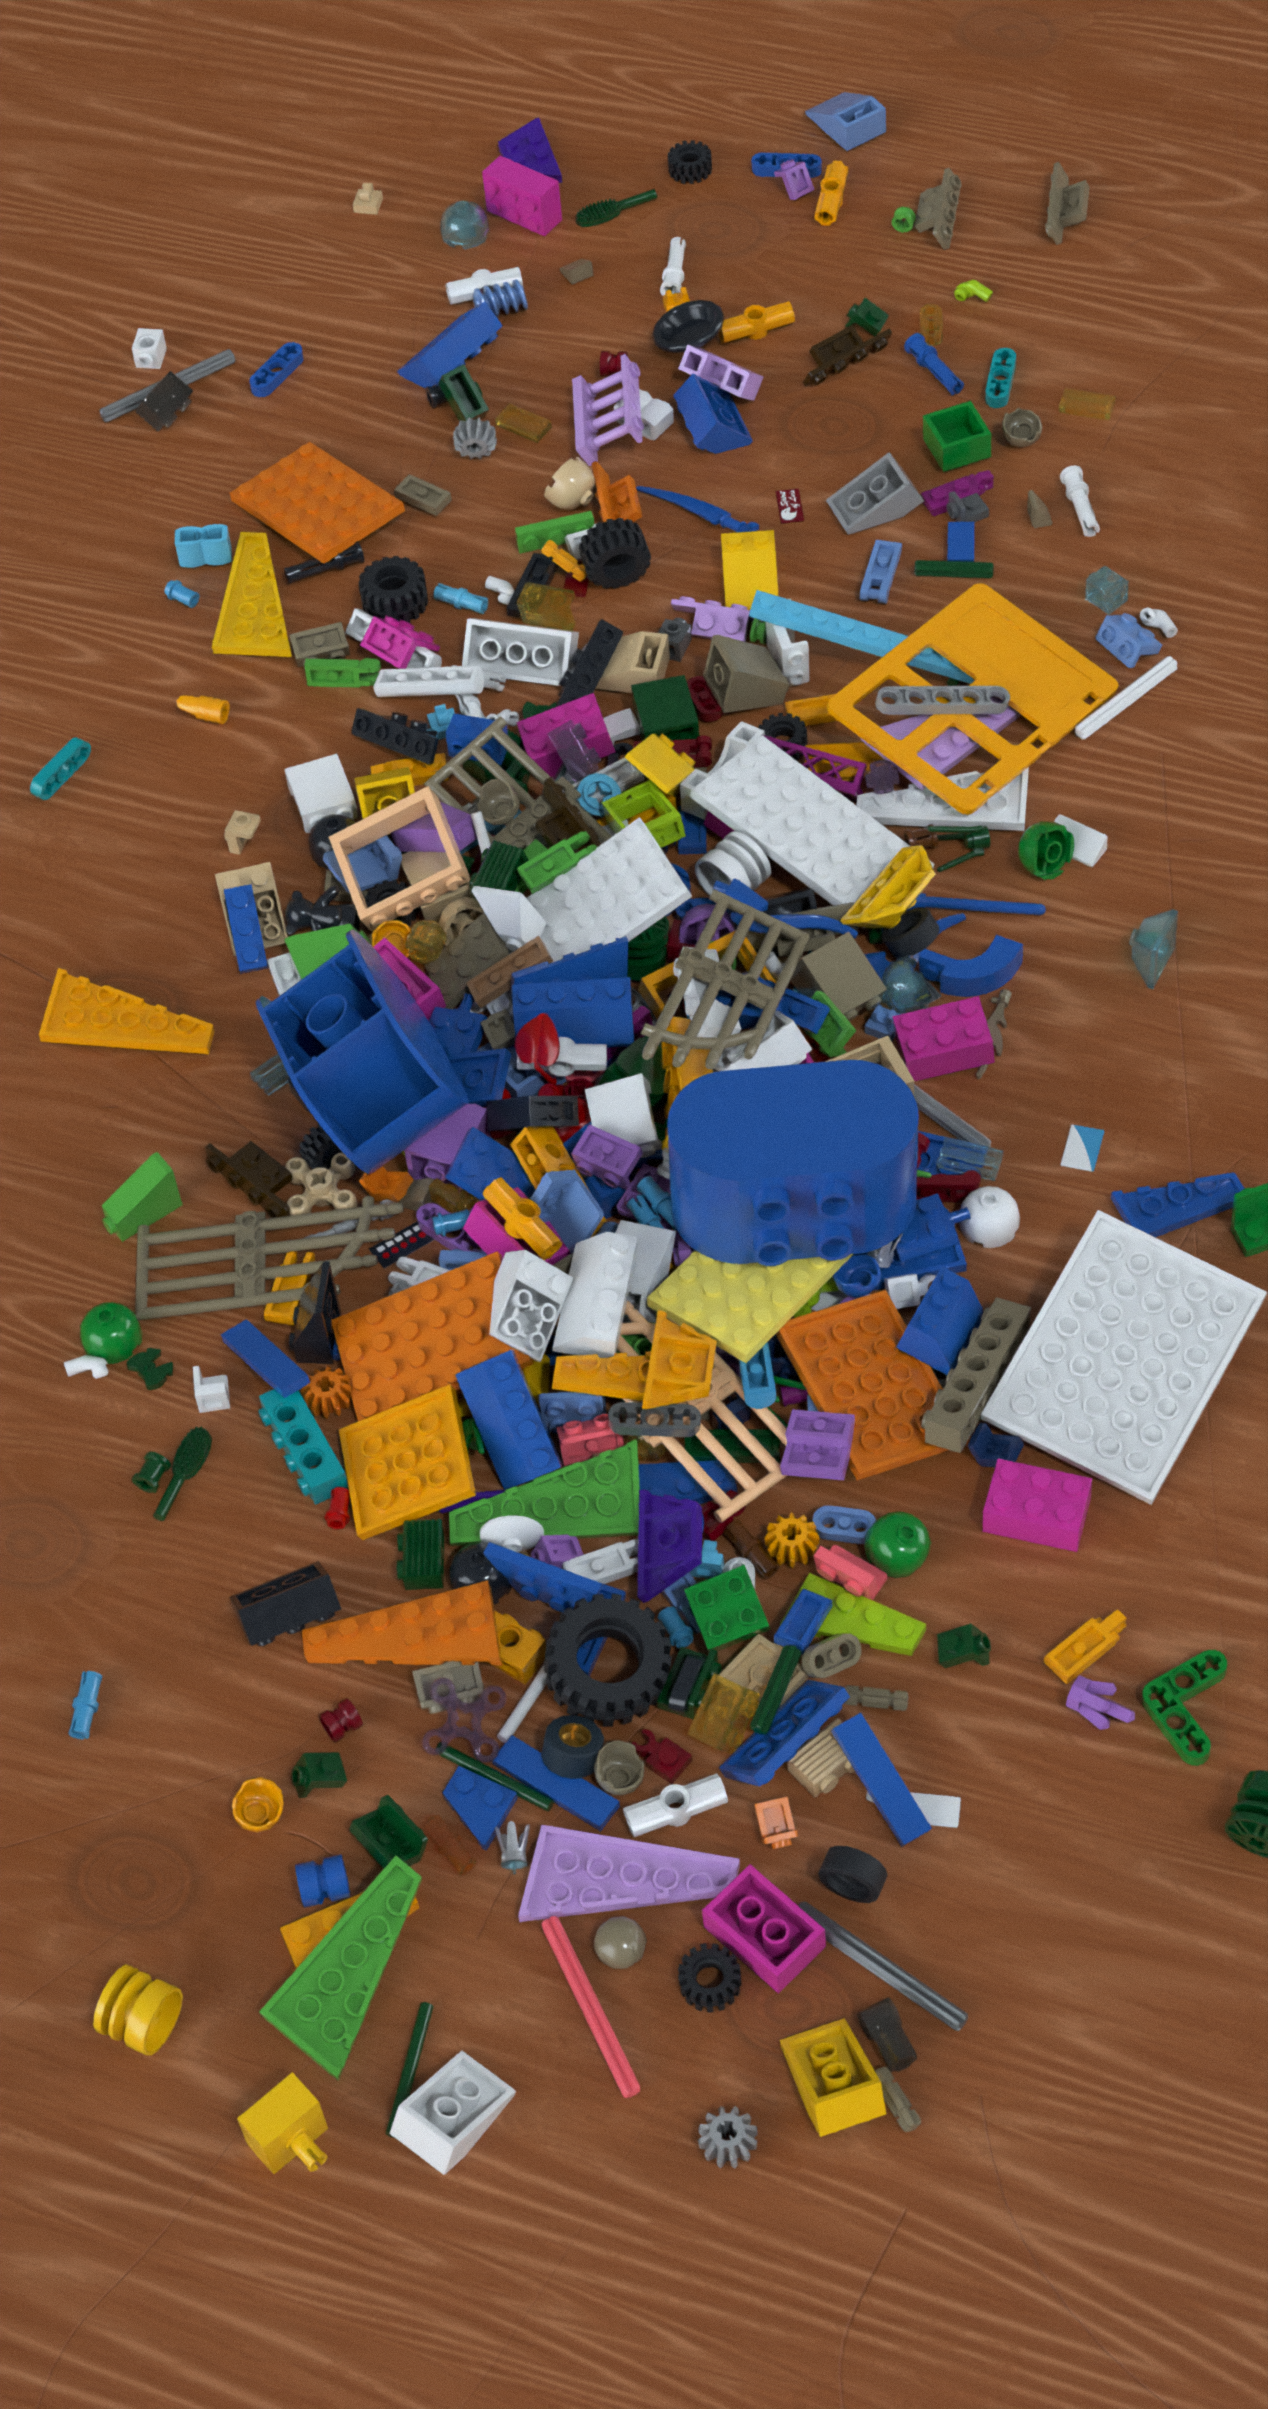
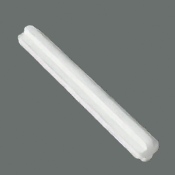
[1075,656,1178,740]

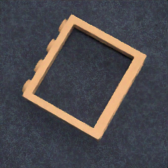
[329,786,471,931]

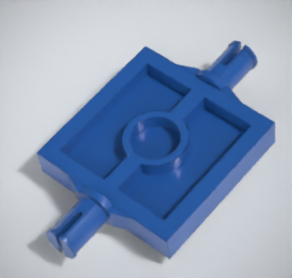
[429,993,487,1055]
[891,1194,971,1262]

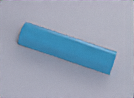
[738,1342,776,1409]

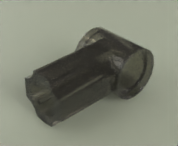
[857,1997,917,2072]

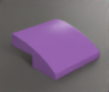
[780,1409,855,1480]

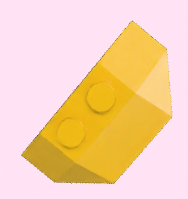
[840,845,935,929]

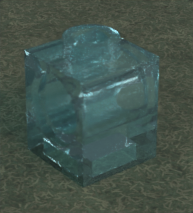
[1085,566,1129,614]

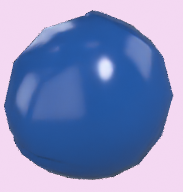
[832,1254,882,1298]

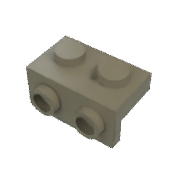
[289,622,350,668]
[412,1661,486,1714]

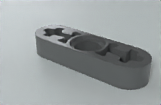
[608,1402,701,1437]

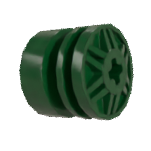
[627,916,669,981]
[1225,1770,1268,1858]

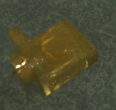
[429,1178,478,1213]

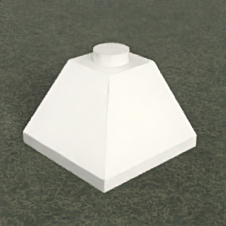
[472,886,547,951]

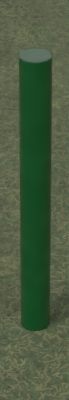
[435,1742,554,1812]
[385,2002,434,2138]

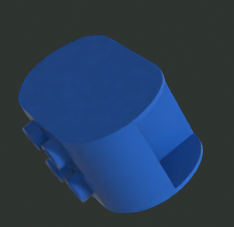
[256,929,469,1175]
[667,1060,919,1266]

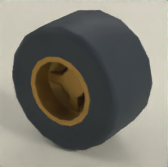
[541,1715,604,1779]

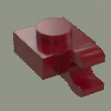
[702,1490,746,1541]

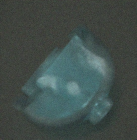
[440,201,490,249]
[881,955,930,1014]

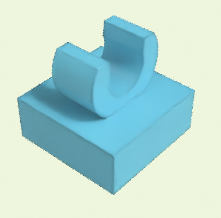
[427,704,455,740]
[690,1540,724,1579]

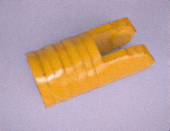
[176,695,230,724]

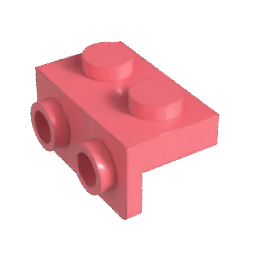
[556,1414,624,1466]
[814,1545,888,1600]

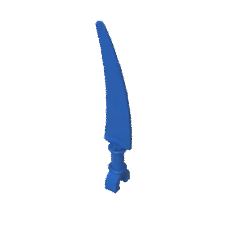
[636,486,759,533]

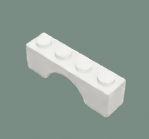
[680,721,765,820]
[673,947,741,1051]

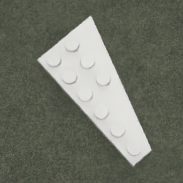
[856,767,1029,831]

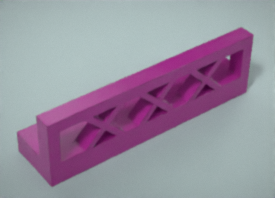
[763,735,867,802]

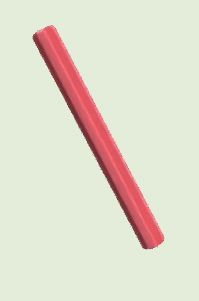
[542,1916,640,2098]

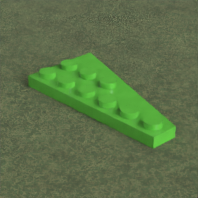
[449,1439,640,1546]
[259,1856,422,2081]

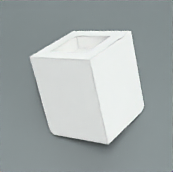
[193,1366,230,1413]

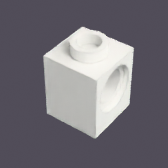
[132,328,167,369]

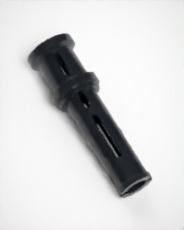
[284,541,365,584]

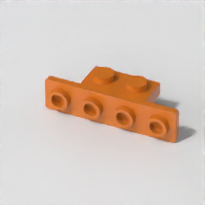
[591,461,642,522]

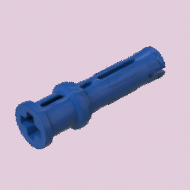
[904,333,964,395]

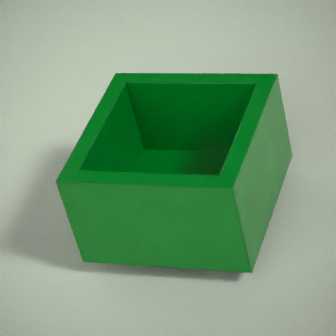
[923,401,992,472]

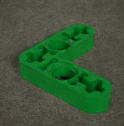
[1142,1649,1227,1766]

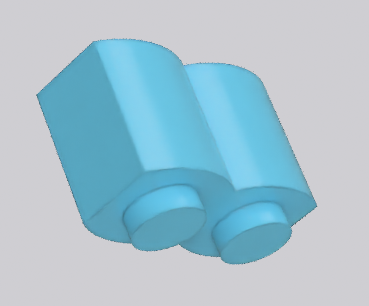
[175,524,232,568]

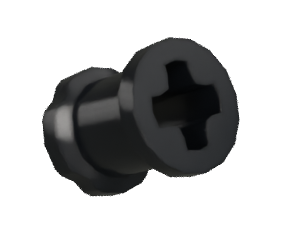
[426,385,448,409]

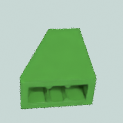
[284,924,371,979]
[102,1152,183,1242]

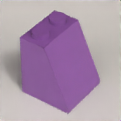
[404,1104,491,1199]

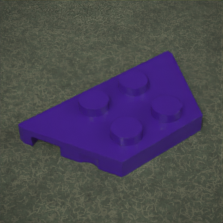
[498,118,562,183]
[637,1489,702,1603]

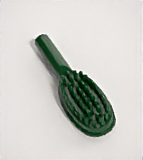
[576,189,657,227]
[153,1426,212,1521]

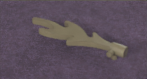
[976,989,1012,1079]

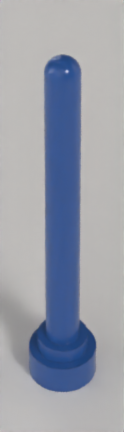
[907,893,1046,915]

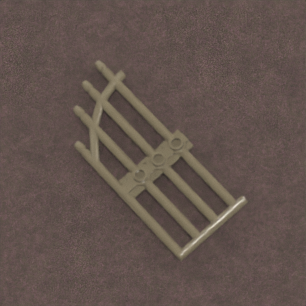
[424,716,612,849]
[641,889,811,1069]
[135,1196,404,1321]

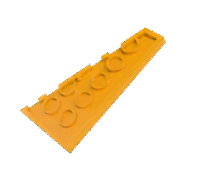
[39,968,215,1054]

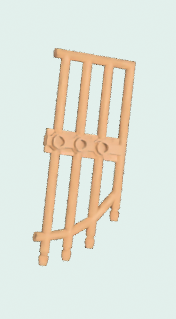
[555,1300,788,1523]

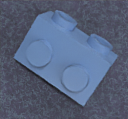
[1095,613,1162,668]

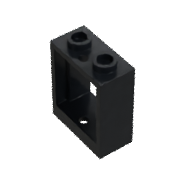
[486,1096,579,1131]

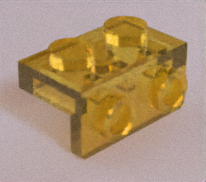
[517,582,576,631]

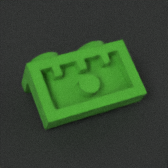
[803,990,857,1058]

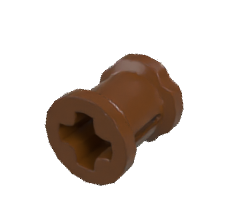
[904,824,938,849]

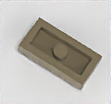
[394,474,452,516]

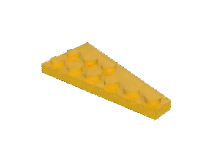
[212,532,292,657]

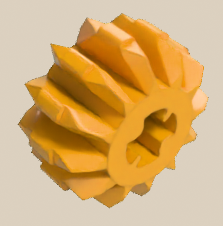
[764,1512,820,1569]

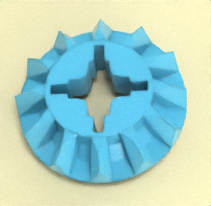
[577,773,621,818]

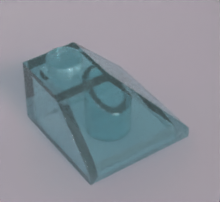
[1129,909,1178,989]

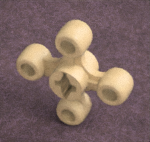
[285,1152,358,1216]

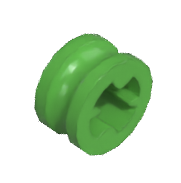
[892,207,916,232]
[750,618,766,644]

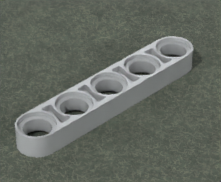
[875,686,1010,715]

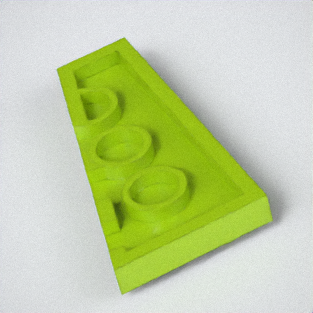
[780,1573,926,1656]

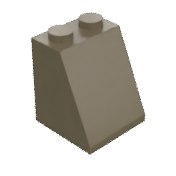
[703,635,789,713]
[790,932,887,1022]

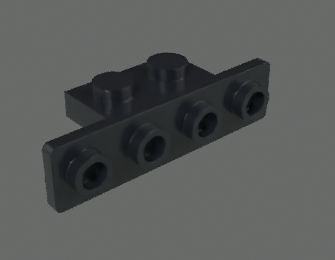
[555,619,623,707]
[352,708,439,764]

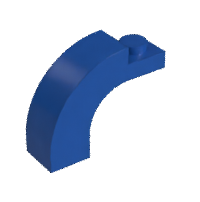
[919,935,1023,997]

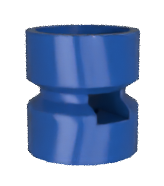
[295,1854,351,1908]

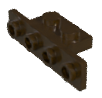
[803,325,892,387]
[535,777,601,854]
[205,1141,293,1218]

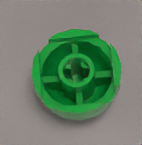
[1018,821,1075,880]
[80,1302,142,1364]
[864,1511,931,1578]

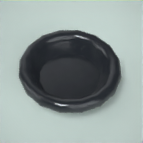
[652,300,725,353]

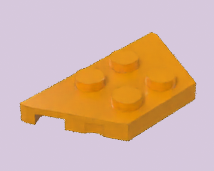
[642,1310,717,1409]

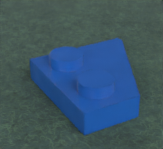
[442,1766,518,1851]

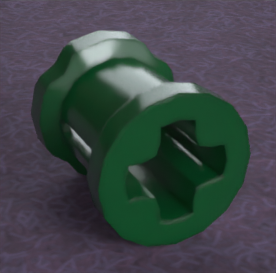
[132,1451,171,1493]

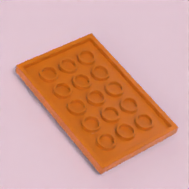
[229,442,405,564]
[332,1251,534,1421]
[775,1290,971,1481]

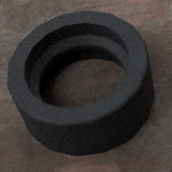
[882,907,940,959]
[818,1846,888,1903]

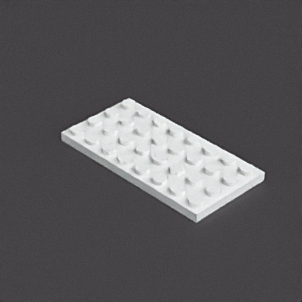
[690,735,935,929]
[486,817,692,1020]

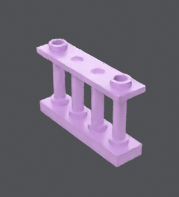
[572,354,644,466]

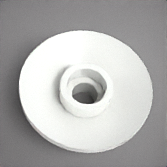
[480,1516,544,1552]

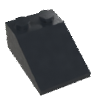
[289,1261,342,1364]

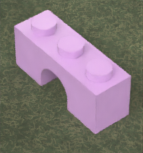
[678,345,763,401]

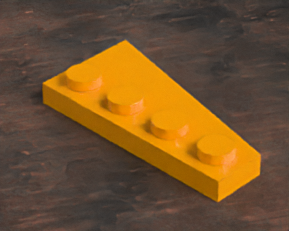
[552,1351,678,1404]

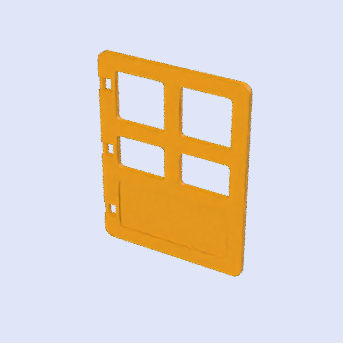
[827,583,1119,815]

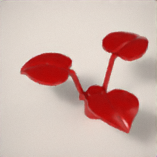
[482,1013,591,1143]

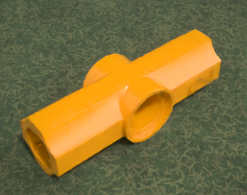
[815,160,848,226]
[718,301,795,343]
[482,1177,563,1260]

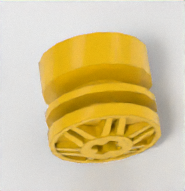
[93,1964,183,2056]

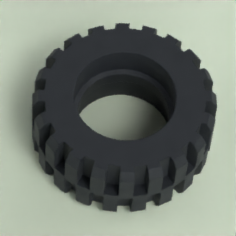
[544,1594,672,1727]

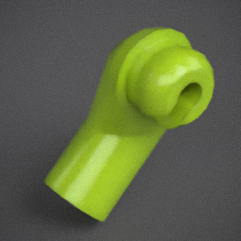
[954,280,993,302]

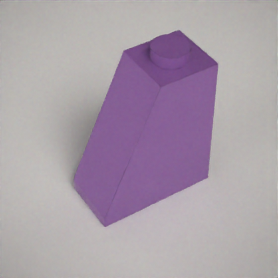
[391,802,477,852]

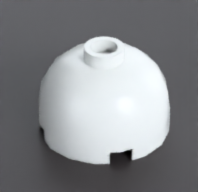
[959,1186,1020,1248]

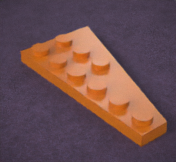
[302,1580,503,1666]

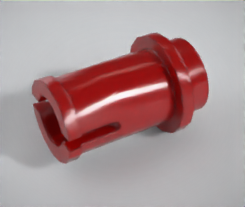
[325,1487,350,1530]

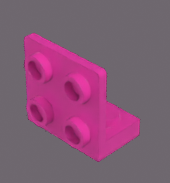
[360,615,440,669]

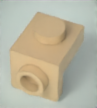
[224,810,261,855]

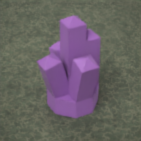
[1066,1675,1135,1730]

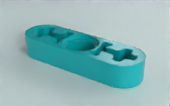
[985,348,1016,408]
[30,737,91,800]

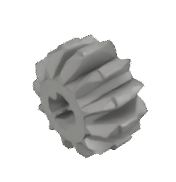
[453,417,497,460]
[698,2106,758,2169]

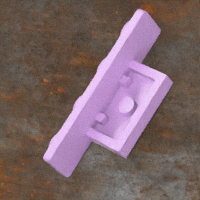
[671,596,764,642]

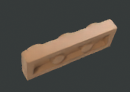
[466,935,553,1008]

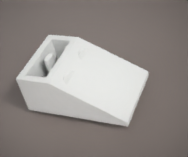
[615,1220,676,1322]
[489,1250,573,1362]

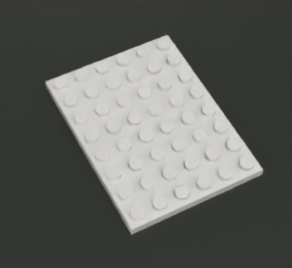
[981,1210,1267,1505]

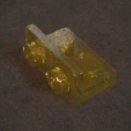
[687,1673,760,1754]

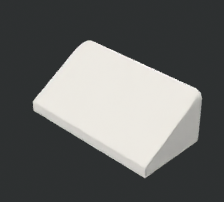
[1054,814,1108,868]

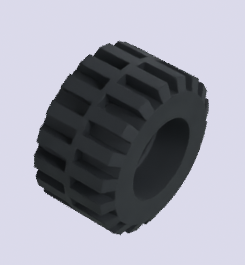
[579,518,651,589]
[359,556,428,623]

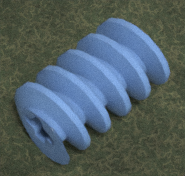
[473,279,528,317]

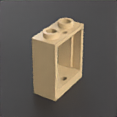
[825,1036,914,1095]

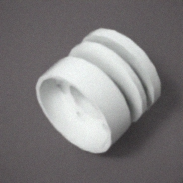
[695,831,771,896]

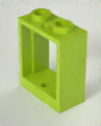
[601,780,686,848]

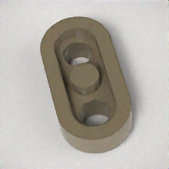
[802,1634,861,1678]

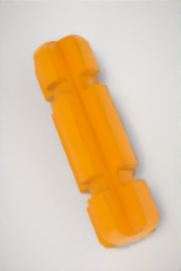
[541,540,587,582]

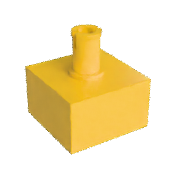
[354,767,415,835]
[237,2072,328,2175]

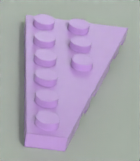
[861,696,1021,790]
[518,1825,740,1922]

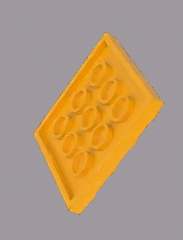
[339,1384,476,1540]

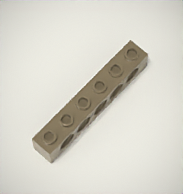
[922,1297,1031,1453]

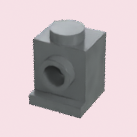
[658,618,692,662]

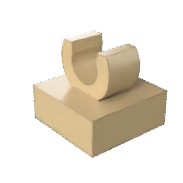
[353,183,383,214]

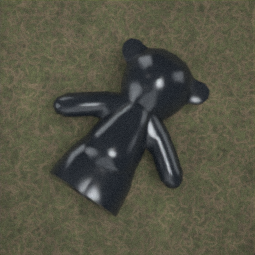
[285,885,361,935]

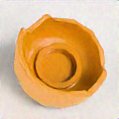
[371,920,415,958]
[232,1777,284,1833]

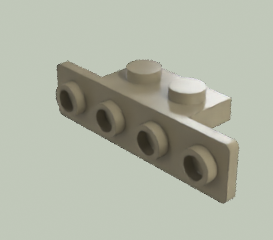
[1045,162,1090,245]
[914,168,962,250]
[746,902,859,957]

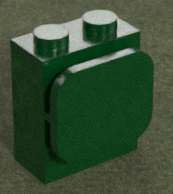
[631,675,700,741]
[598,1036,669,1113]

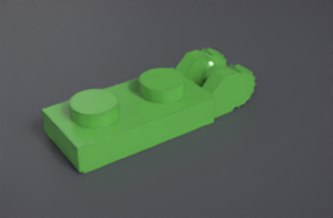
[304,658,381,688]
[517,831,597,894]

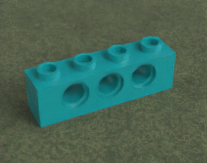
[258,1389,349,1505]

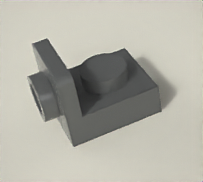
[947,491,989,522]

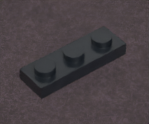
[507,553,559,620]

